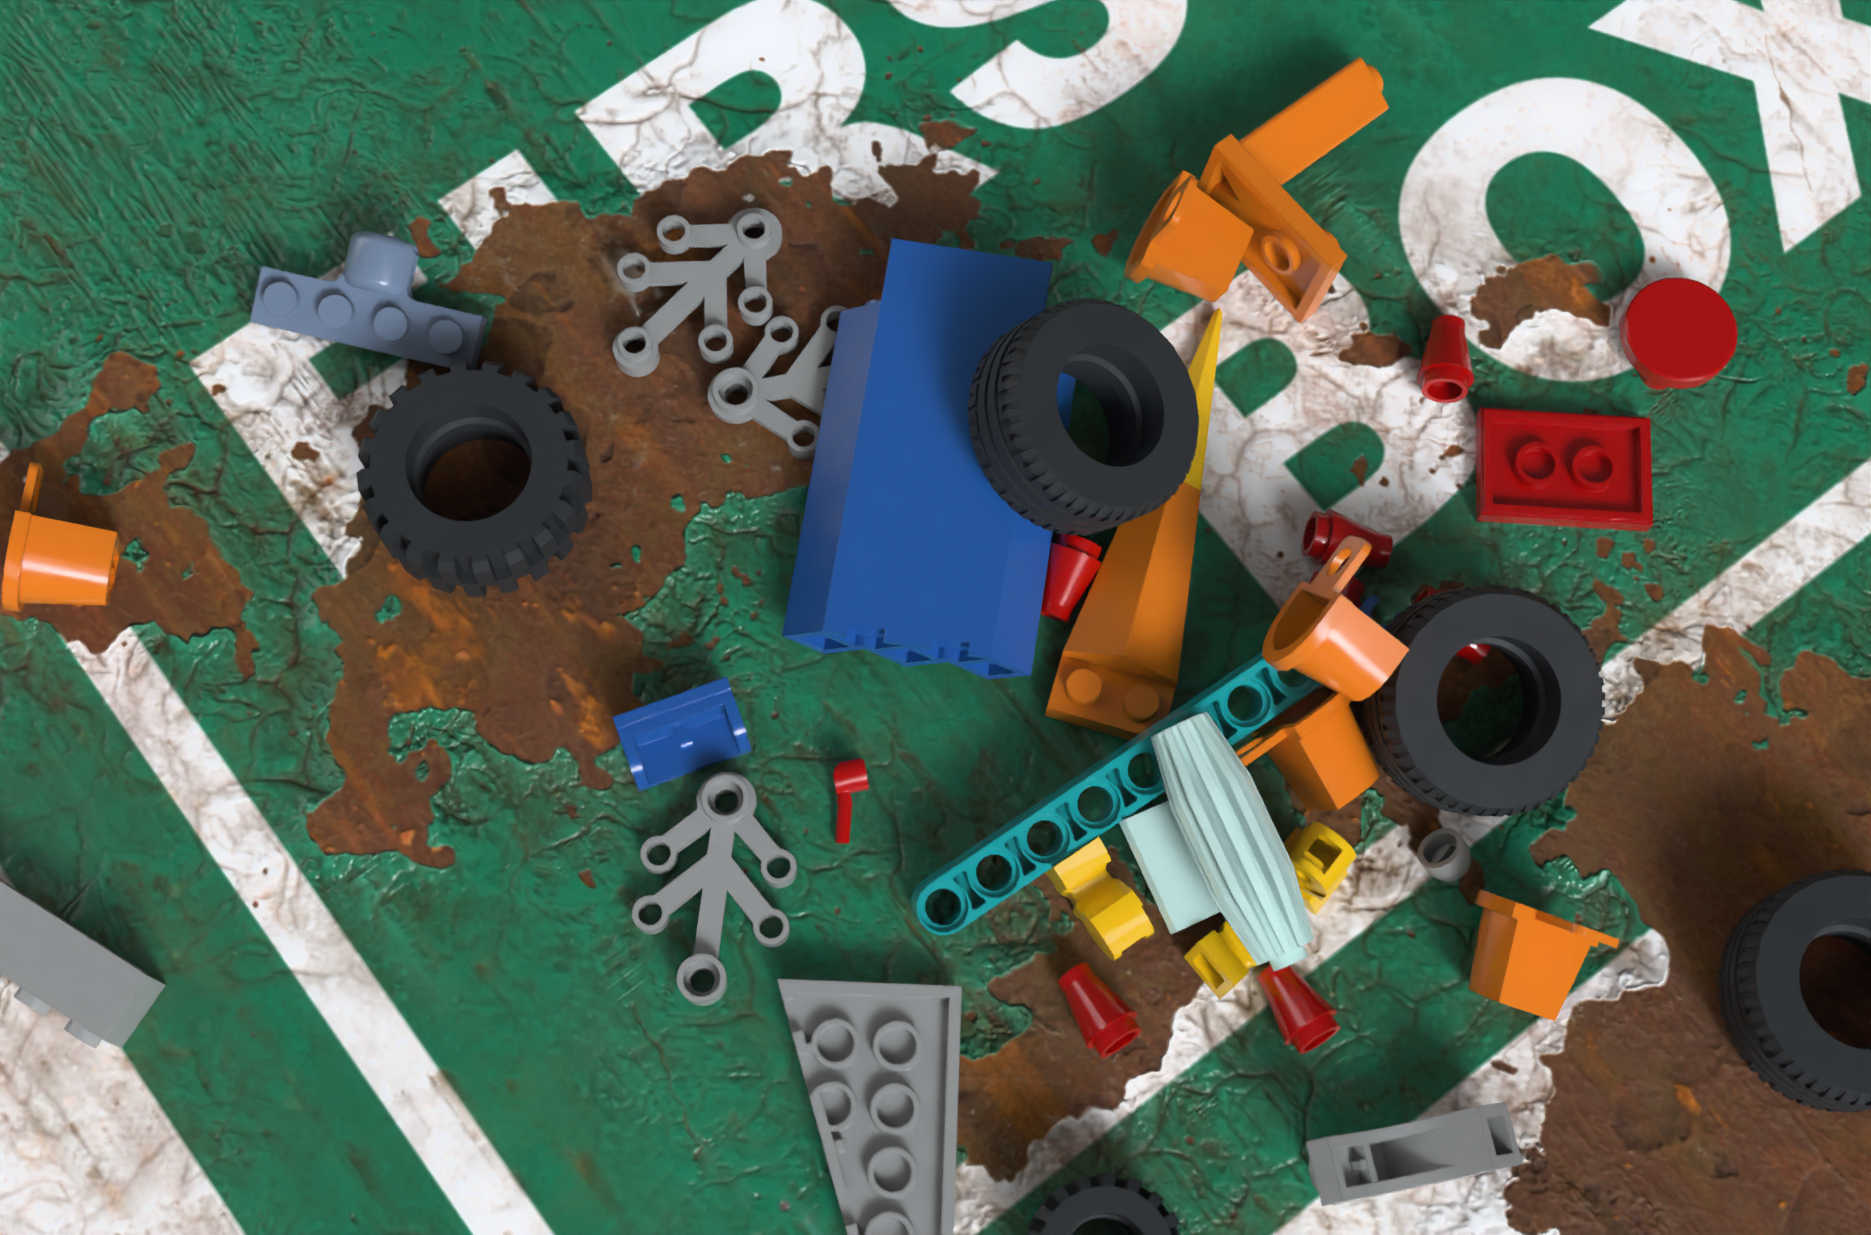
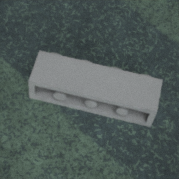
[0,879,166,1049]

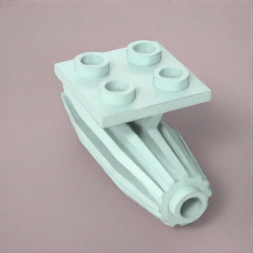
[1119,712,1314,972]

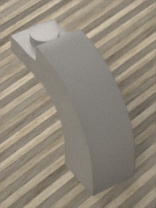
[1306,1102,1523,1206]

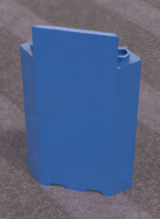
[782,238,1076,680]

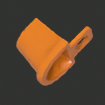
[1124,170,1254,303]
[2,462,122,612]
[1262,535,1409,701]
[1234,686,1380,811]
[1468,889,1620,1021]

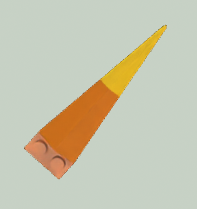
[1045,307,1223,740]

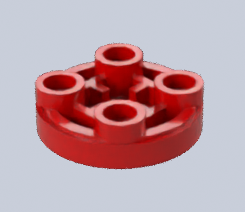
[1619,277,1738,390]

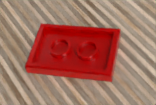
[1476,407,1653,532]

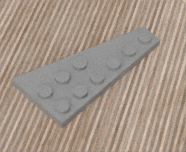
[777,979,962,1235]

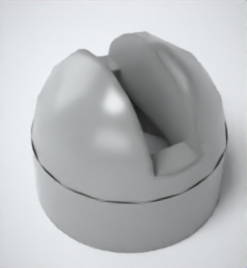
[1417,828,1472,882]

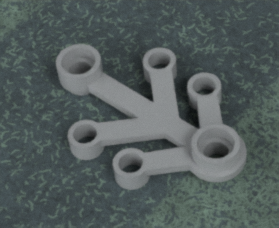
[613,208,783,377]
[708,306,848,459]
[632,772,797,1006]

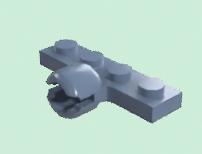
[250,231,487,370]

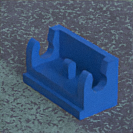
[612,677,752,791]

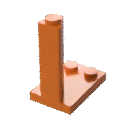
[1197,57,1389,323]

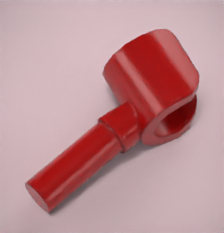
[833,758,869,844]

